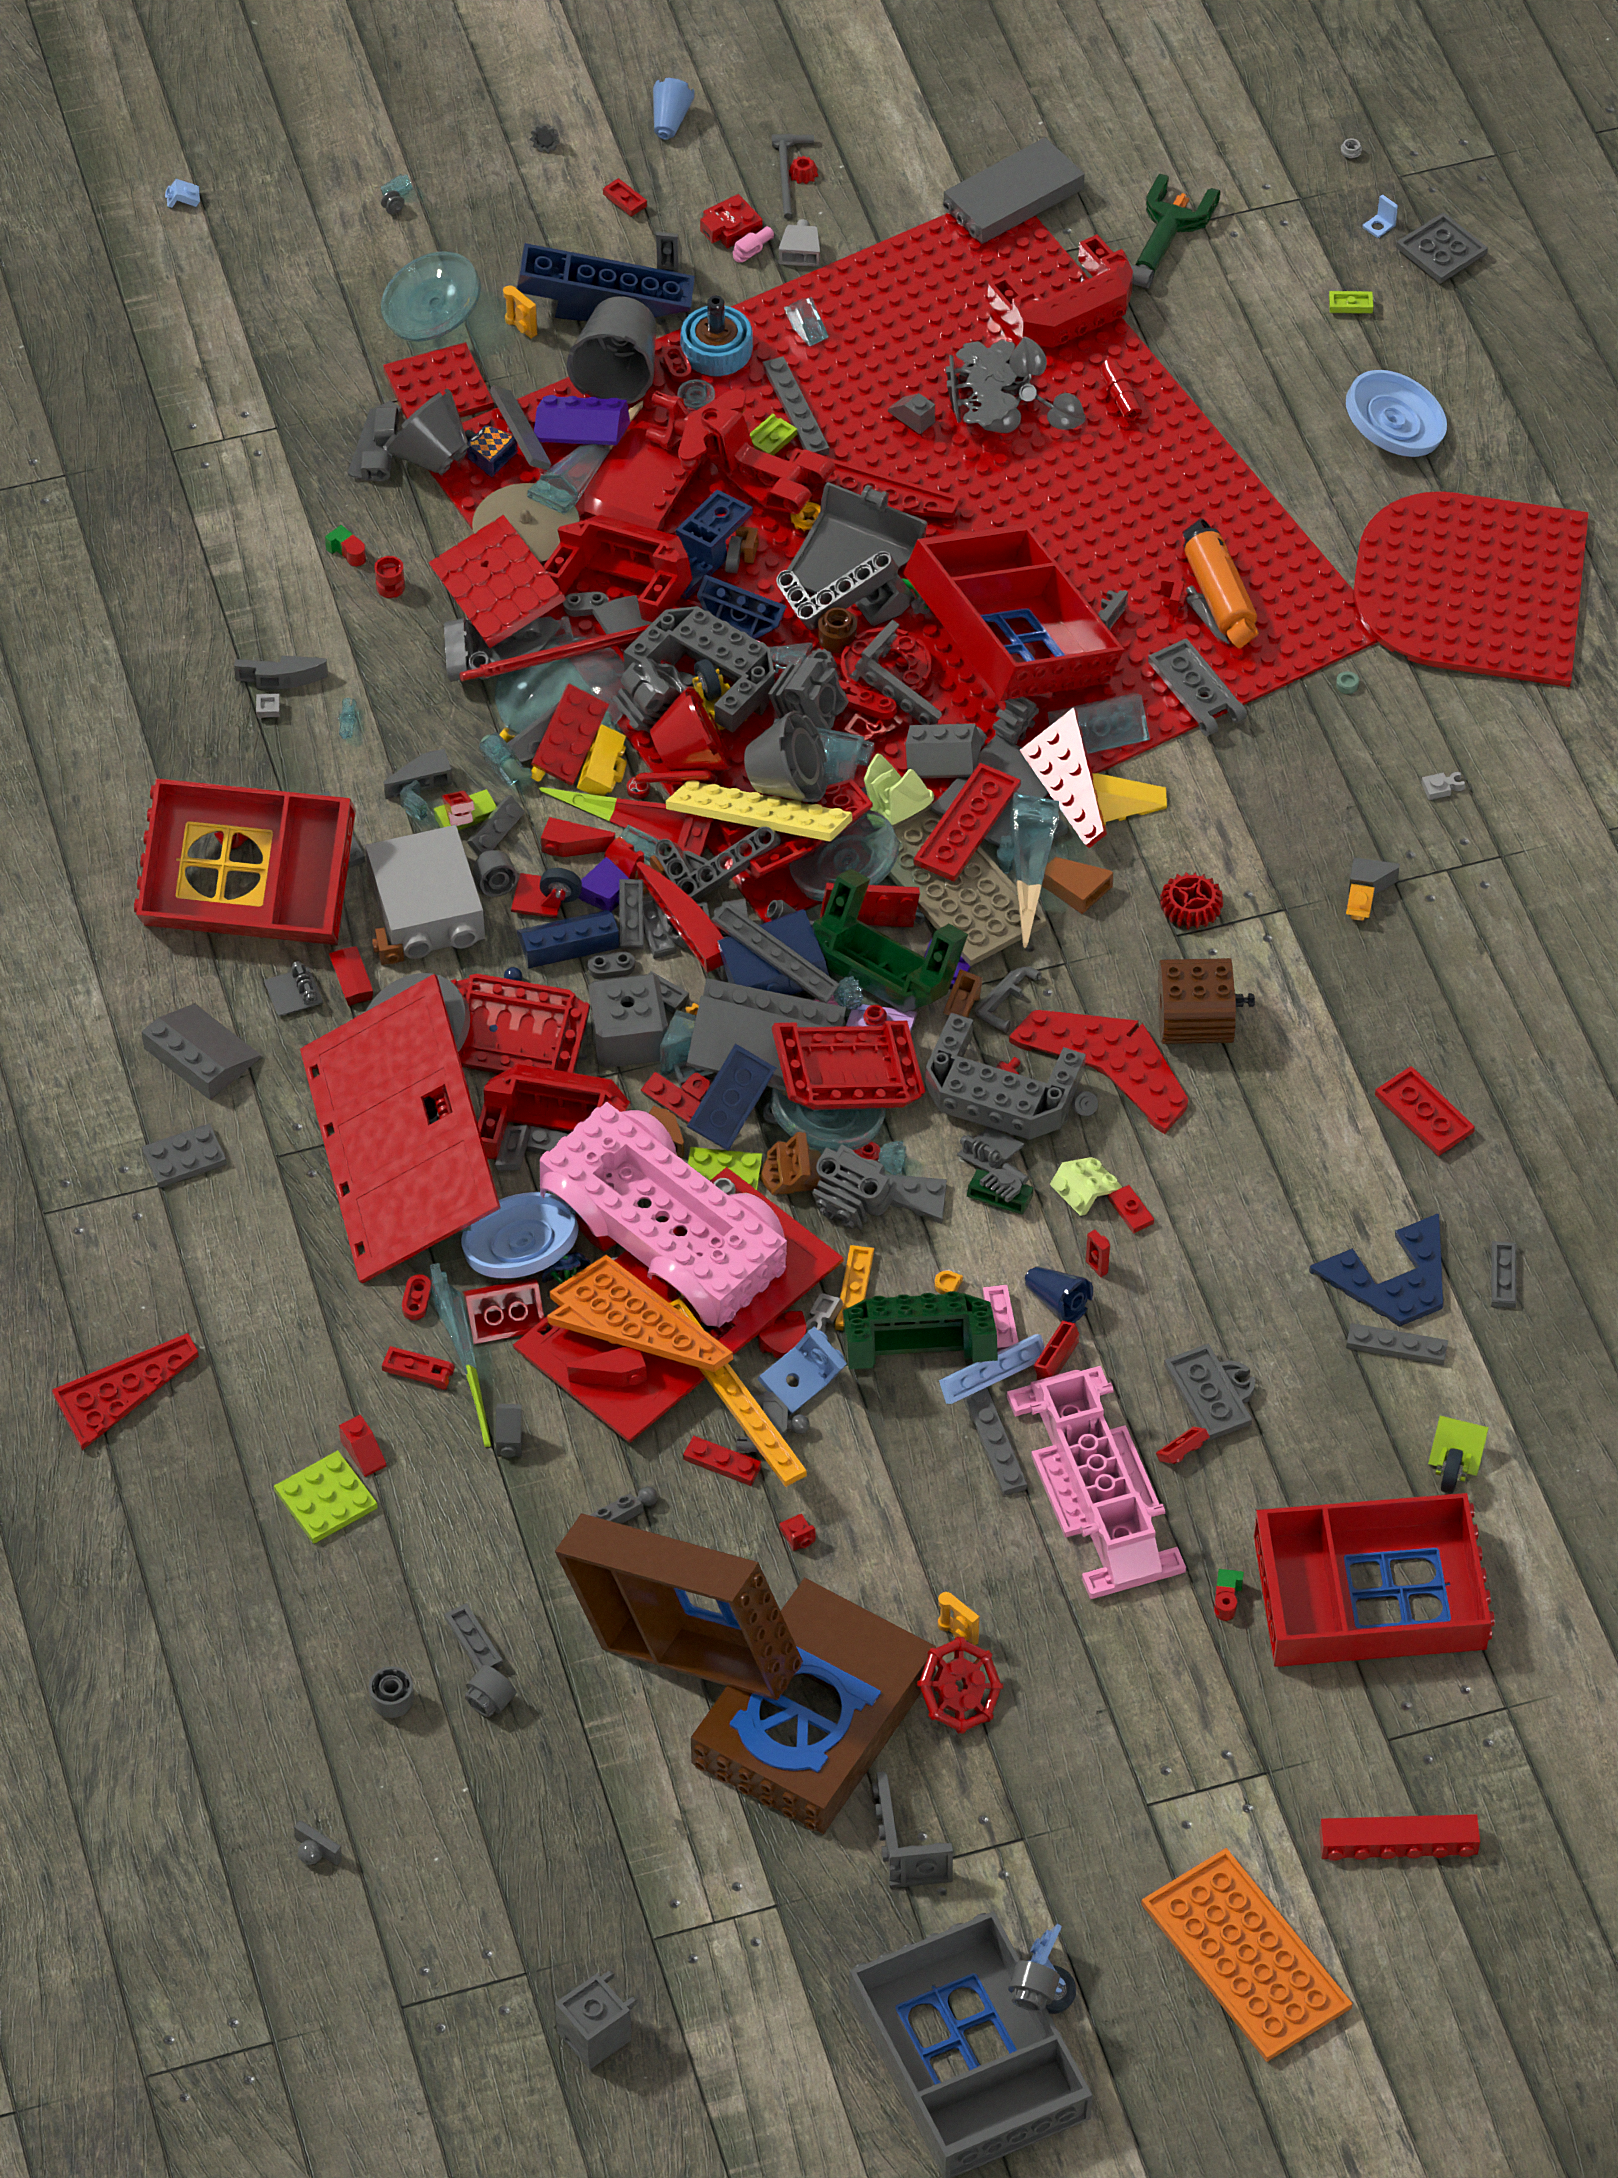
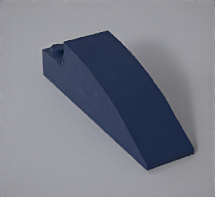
[517,243,695,321]

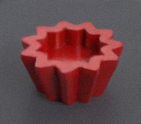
[789,156,818,184]

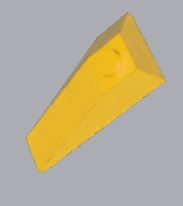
[1092,773,1167,825]

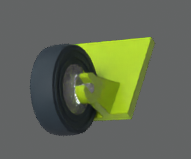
[1428,1415,1489,1494]

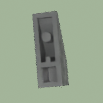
[656,232,682,273]
[383,749,453,799]

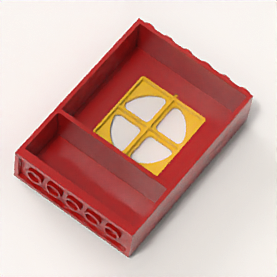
[134,778,356,945]

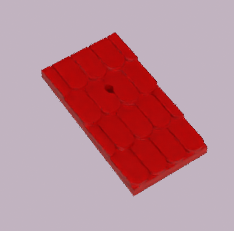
[428,515,566,648]

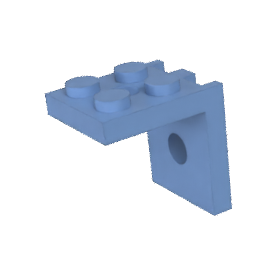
[757,1326,847,1416]

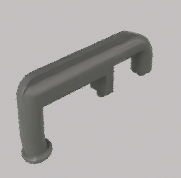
[975,967,1042,1033]

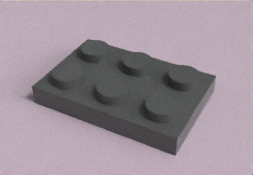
[142,1123,227,1188]

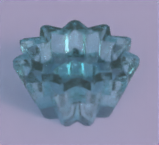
[834,976,863,1010]
[878,1141,907,1175]

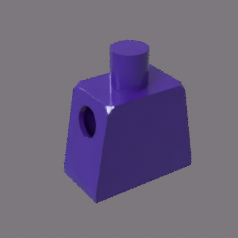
[578,857,629,912]

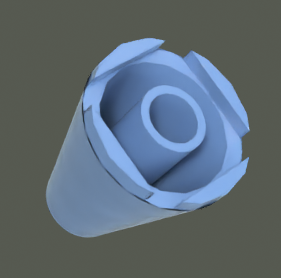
[653,78,695,139]

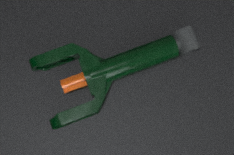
[1131,173,1221,289]

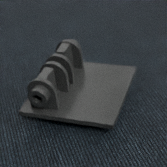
[264,961,323,1017]
[957,1127,1024,1172]

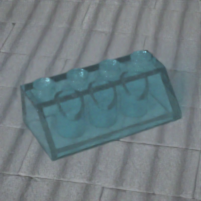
[1047,693,1150,753]

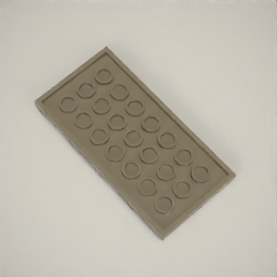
[862,802,1047,966]

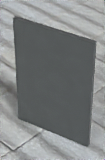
[931,734,1049,848]

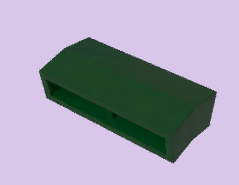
[966,1169,1034,1215]

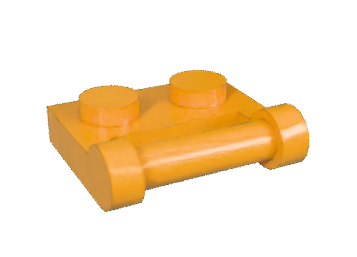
[503,285,538,339]
[938,1592,980,1645]

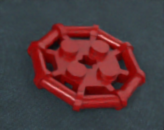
[917,1636,1004,1734]

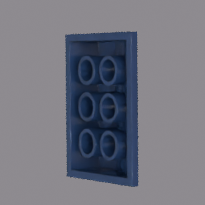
[717,909,829,996]

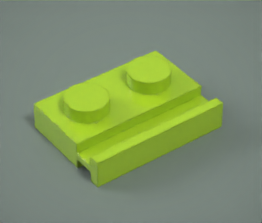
[750,414,797,456]

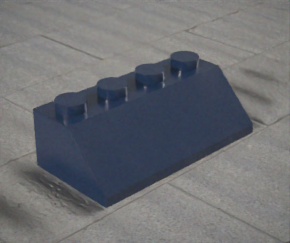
[517,910,619,969]

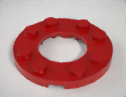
[841,627,932,696]

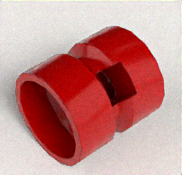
[374,556,405,598]

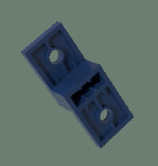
[676,489,753,600]

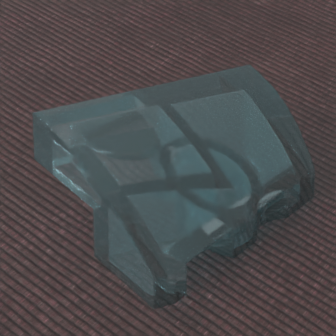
[769,643,813,673]

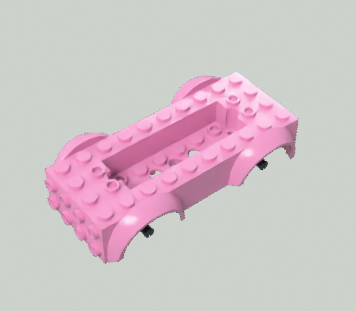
[540,1102,787,1327]

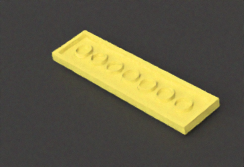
[666,780,852,842]

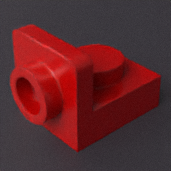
[779,1513,816,1551]

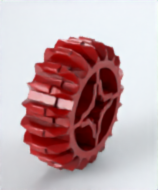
[1160,871,1223,930]

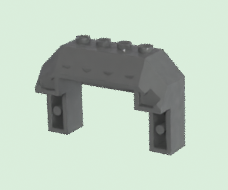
[624,606,774,733]
[925,1013,1086,1140]

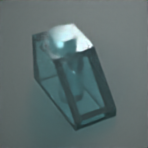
[784,297,829,346]

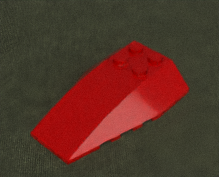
[719,779,873,881]

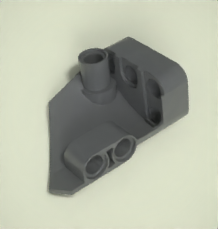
[444,616,561,682]

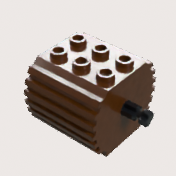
[1158,958,1255,1044]

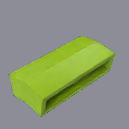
[433,789,497,831]

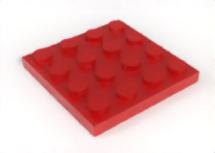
[383,342,494,420]

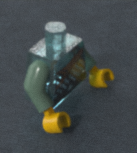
[479,728,545,787]

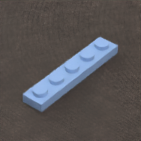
[939,1334,1045,1404]

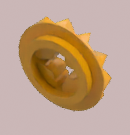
[791,502,821,532]

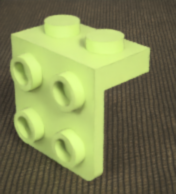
[1050,1157,1122,1216]

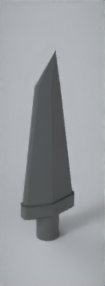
[1186,586,1230,645]

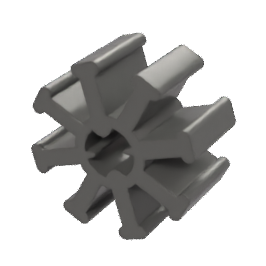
[993,696,1039,744]

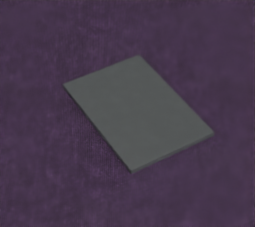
[686,995,825,1091]

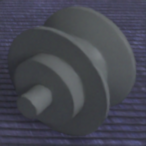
[381,190,405,214]
[1072,1091,1098,1116]

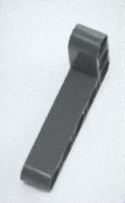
[776,551,898,630]
[655,827,781,901]

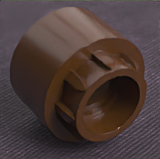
[818,607,857,653]

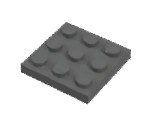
[1396,212,1488,284]

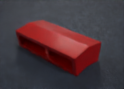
[329,946,373,1006]
[1034,1321,1079,1381]

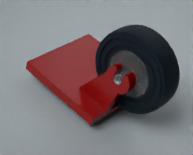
[511,868,582,918]

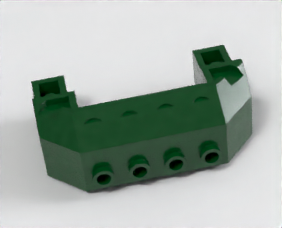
[813,869,968,1012]
[843,1291,998,1369]

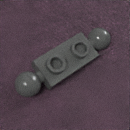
[590,1486,658,1524]

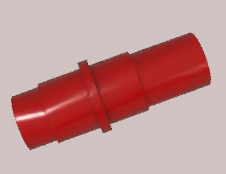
[1100,359,1142,421]

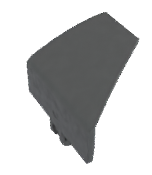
[787,482,928,594]

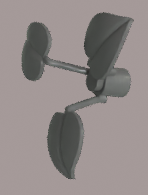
[983,337,1086,433]

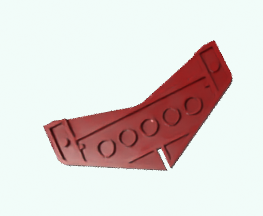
[1009,1010,1188,1134]

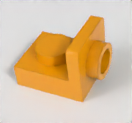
[1346,883,1375,921]

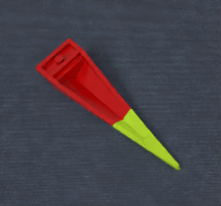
[539,787,715,857]

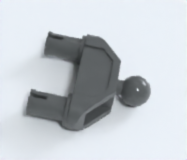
[737,1392,810,1455]

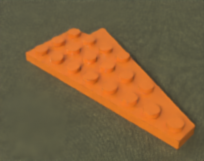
[547,1255,733,1372]

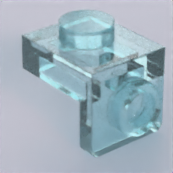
[400,780,427,821]

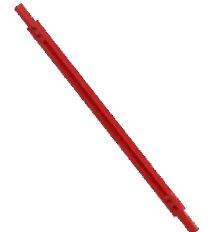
[459,624,651,681]

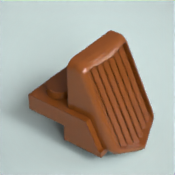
[759,1132,821,1195]

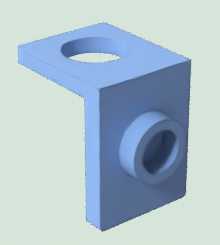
[1363,195,1398,238]

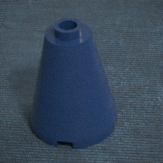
[1025,1266,1094,1323]

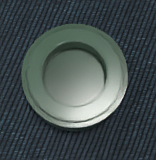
[1336,671,1359,694]

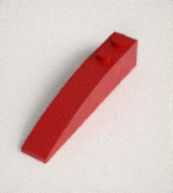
[636,861,724,973]

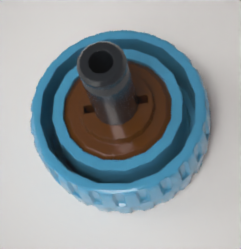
[680,295,753,376]

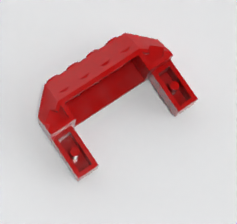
[988,234,1133,348]
[543,515,692,622]
[478,1064,631,1160]

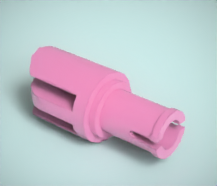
[733,226,774,263]

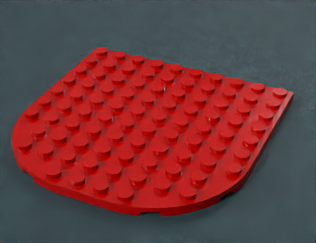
[1353,491,1589,687]

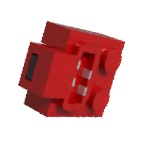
[700,194,763,249]

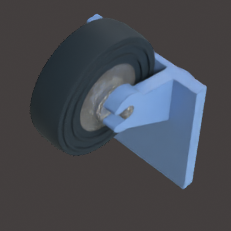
[1027,1924,1076,2014]

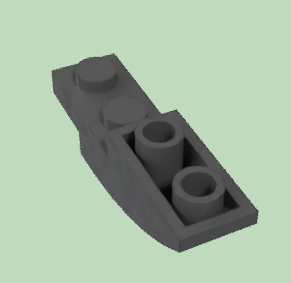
[234,655,328,690]

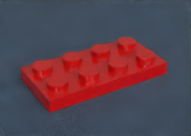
[531,683,609,786]
[820,883,920,927]
[1375,1066,1475,1156]

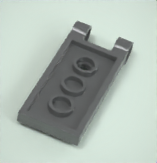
[1148,638,1247,737]

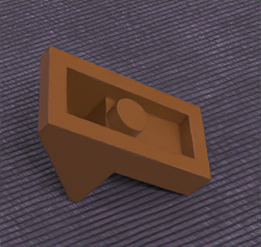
[943,969,982,1018]

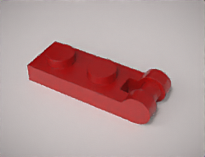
[382,1346,455,1390]

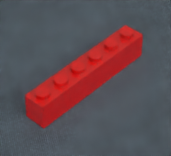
[1319,1814,1480,1861]

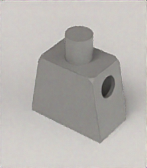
[779,219,820,267]

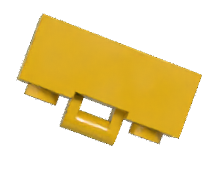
[577,724,627,796]

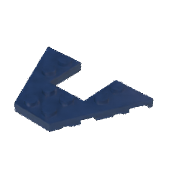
[1309,1214,1443,1327]

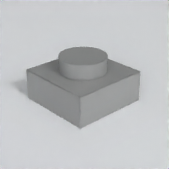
[256,694,280,718]

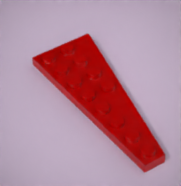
[789,448,961,519]

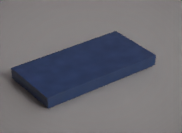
[686,1043,777,1151]

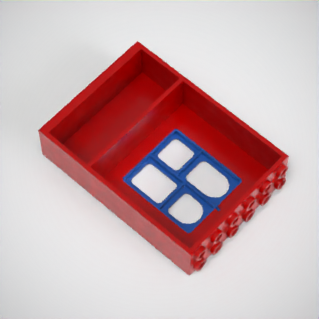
[904,524,1124,701]
[1253,1493,1495,1667]

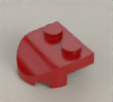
[757,1311,807,1358]

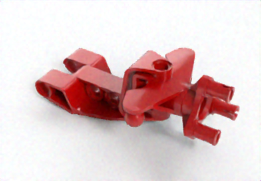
[645,389,836,514]

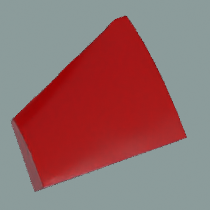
[841,711,904,744]
[604,837,644,880]

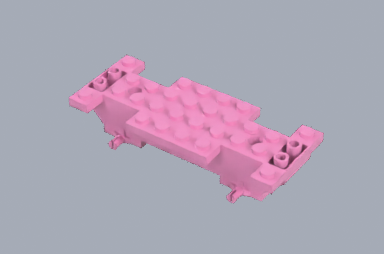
[1007,1366,1186,1600]

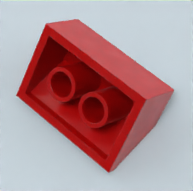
[463,1278,546,1344]

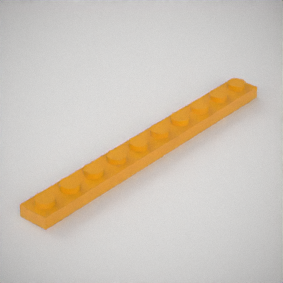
[670,1298,807,1487]

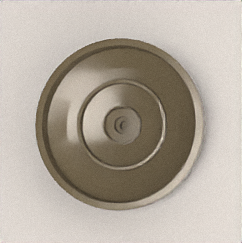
[472,483,579,566]

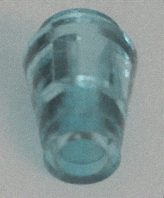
[380,174,413,196]

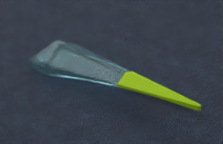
[430,1263,491,1447]

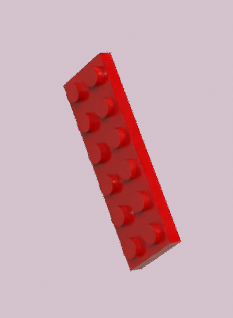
[913,763,1021,882]

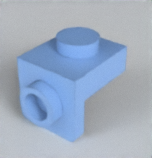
[165,179,200,208]

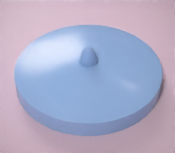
[1346,370,1447,457]
[461,1192,578,1278]

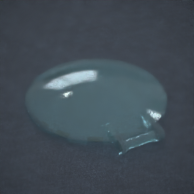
[495,616,626,735]

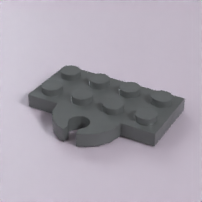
[1164,1343,1255,1441]

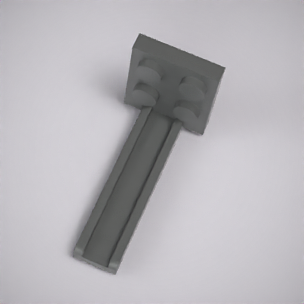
[850,620,942,725]
[872,1772,953,1888]

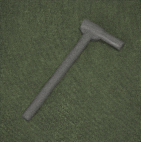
[772,134,814,219]

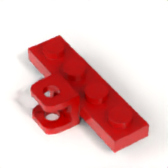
[641,1072,711,1124]

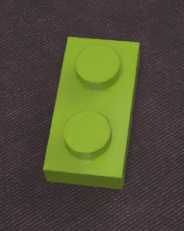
[1329,291,1373,313]

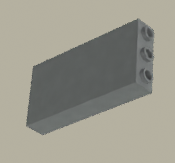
[943,137,1085,244]

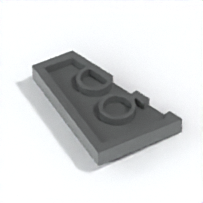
[885,1174,947,1224]

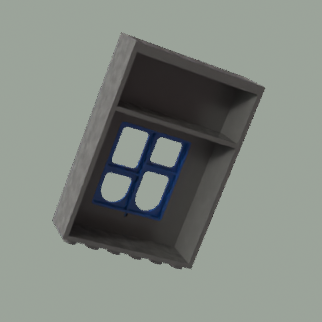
[849,1911,1093,2178]

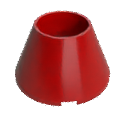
[650,686,732,772]

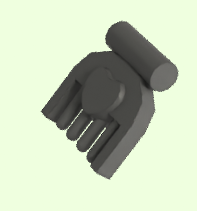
[980,1163,1029,1202]

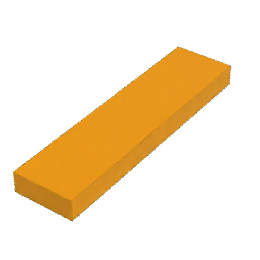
[835,1245,874,1331]

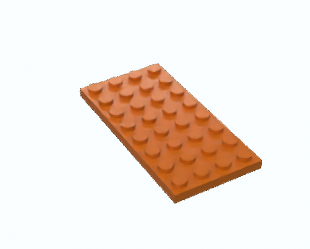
[1141,1848,1353,2062]

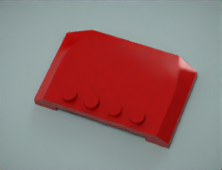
[584,421,708,531]
[451,974,590,1074]
[771,1020,925,1110]

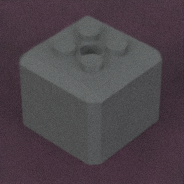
[588,974,668,1068]

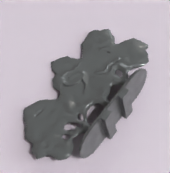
[946,340,1019,427]

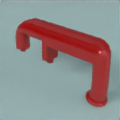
[635,769,718,786]

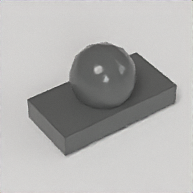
[294,1820,342,1866]

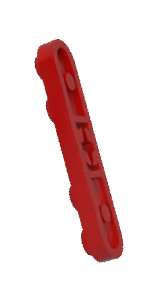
[839,680,897,720]

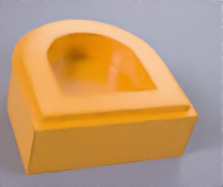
[934,1271,963,1294]

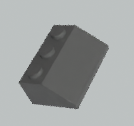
[906,724,983,778]

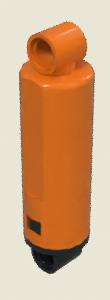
[1183,518,1259,649]

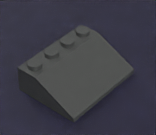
[141,1004,261,1100]

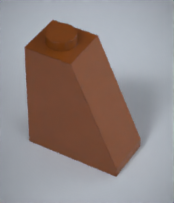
[1040,857,1113,914]

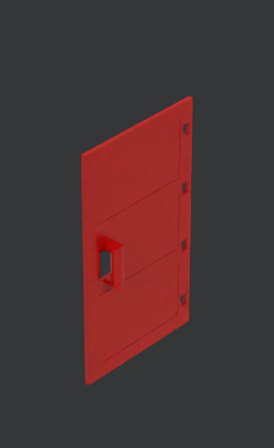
[300,974,501,1284]
[513,1167,844,1443]

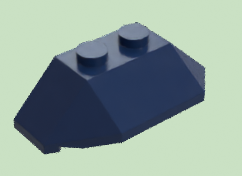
[697,574,787,640]

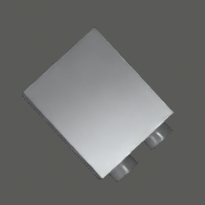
[365,825,485,959]

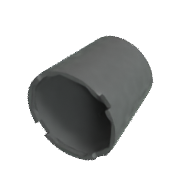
[567,297,657,404]

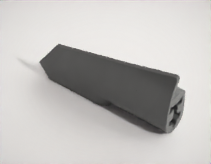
[348,400,400,481]

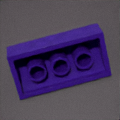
[534,395,631,445]

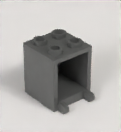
[555,1971,638,2070]

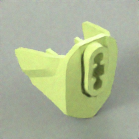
[864,754,934,829]

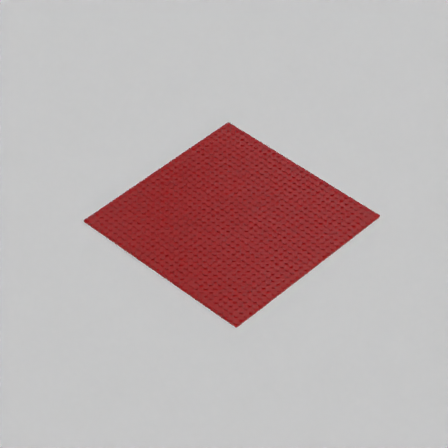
[428,213,1378,923]

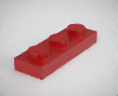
[683,1436,762,1486]

